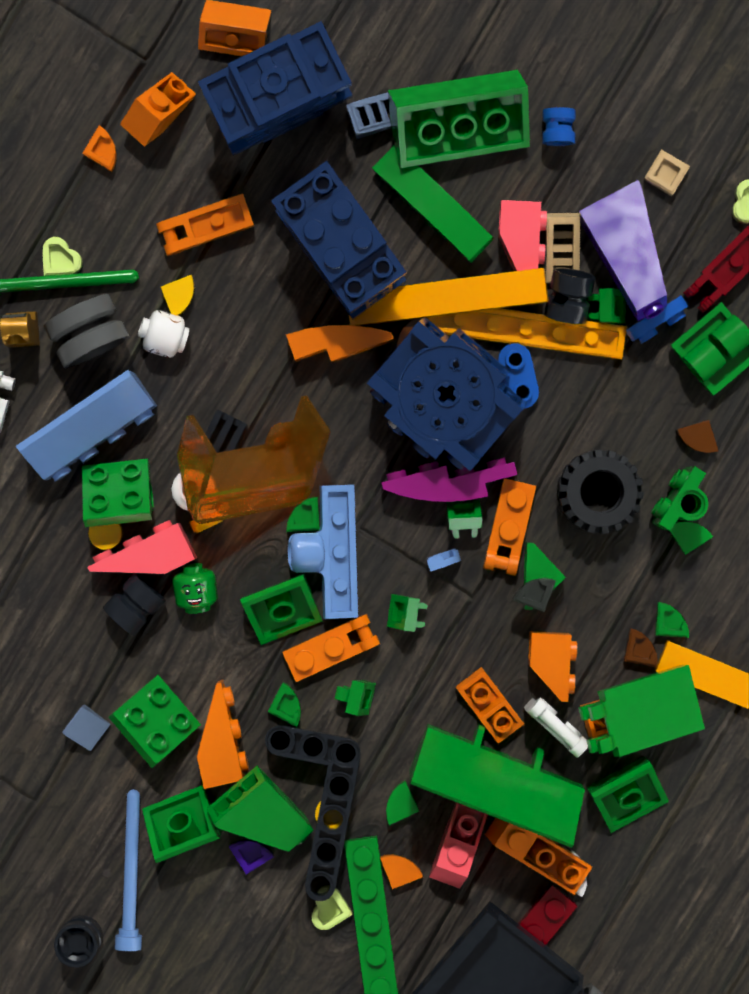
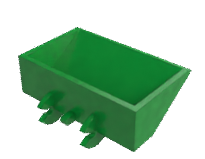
[409,724,585,848]

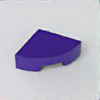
[229,840,275,874]

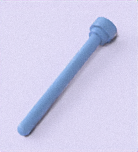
[115,789,142,951]

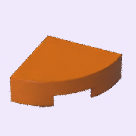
[82,125,117,172]
[380,854,423,889]

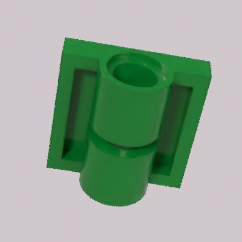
[670,302,749,396]
[82,458,154,527]
[651,466,708,531]
[108,675,201,768]

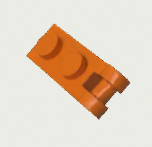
[156,194,254,256]
[483,478,536,576]
[282,614,380,682]

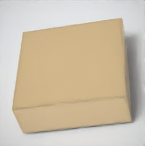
[643,149,690,196]

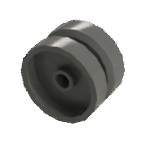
[43,294,130,369]

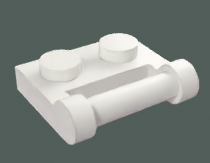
[524,697,588,758]

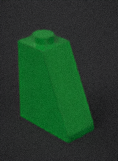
[207,765,314,852]

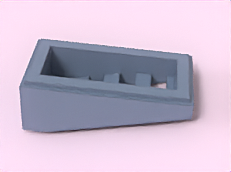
[346,92,392,139]

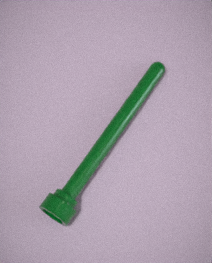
[0,270,139,296]

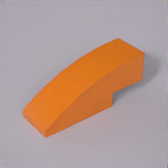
[286,325,394,363]

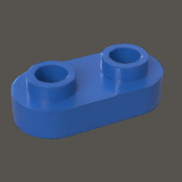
[626,295,688,344]
[498,343,539,409]

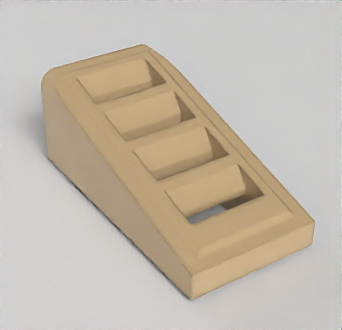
[546,213,580,283]

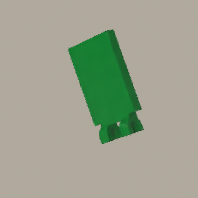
[578,665,705,757]

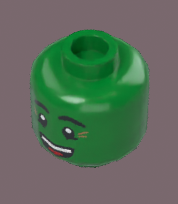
[172,563,218,614]

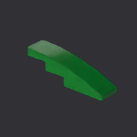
[372,145,494,263]

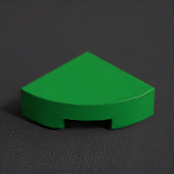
[287,497,320,532]
[669,522,713,555]
[655,602,689,638]
[268,682,301,727]
[386,780,419,825]

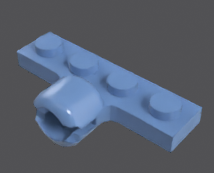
[288,485,358,619]

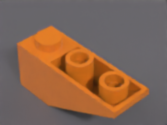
[197,680,249,789]
[485,818,592,895]

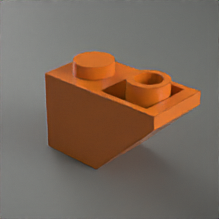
[120,72,196,147]
[528,631,577,702]

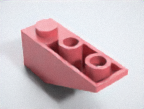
[498,200,547,305]
[87,520,197,574]
[429,802,488,889]

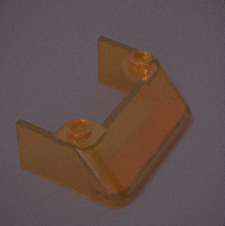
[177,396,331,524]

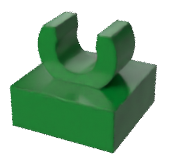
[589,288,626,324]
[447,499,482,539]
[387,594,428,632]
[334,680,376,716]

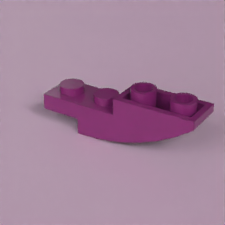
[381,457,517,502]

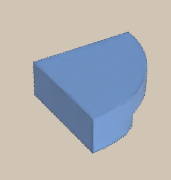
[426,548,461,571]

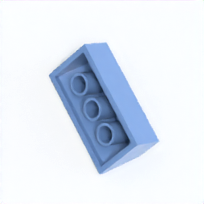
[16,370,157,482]

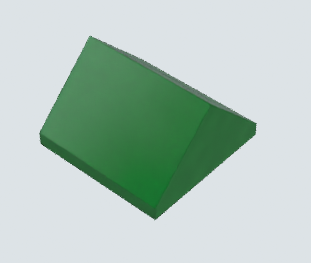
[240,574,323,645]
[586,756,669,833]
[142,785,222,863]

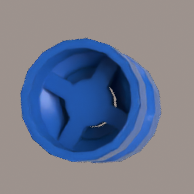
[542,107,576,146]

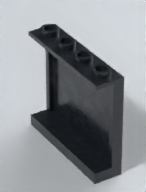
[412,901,584,994]

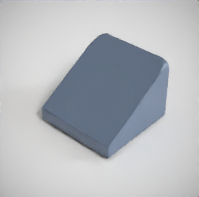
[62,704,111,751]

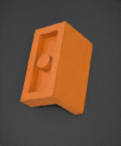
[198,0,271,56]

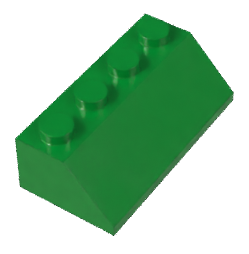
[388,70,530,168]

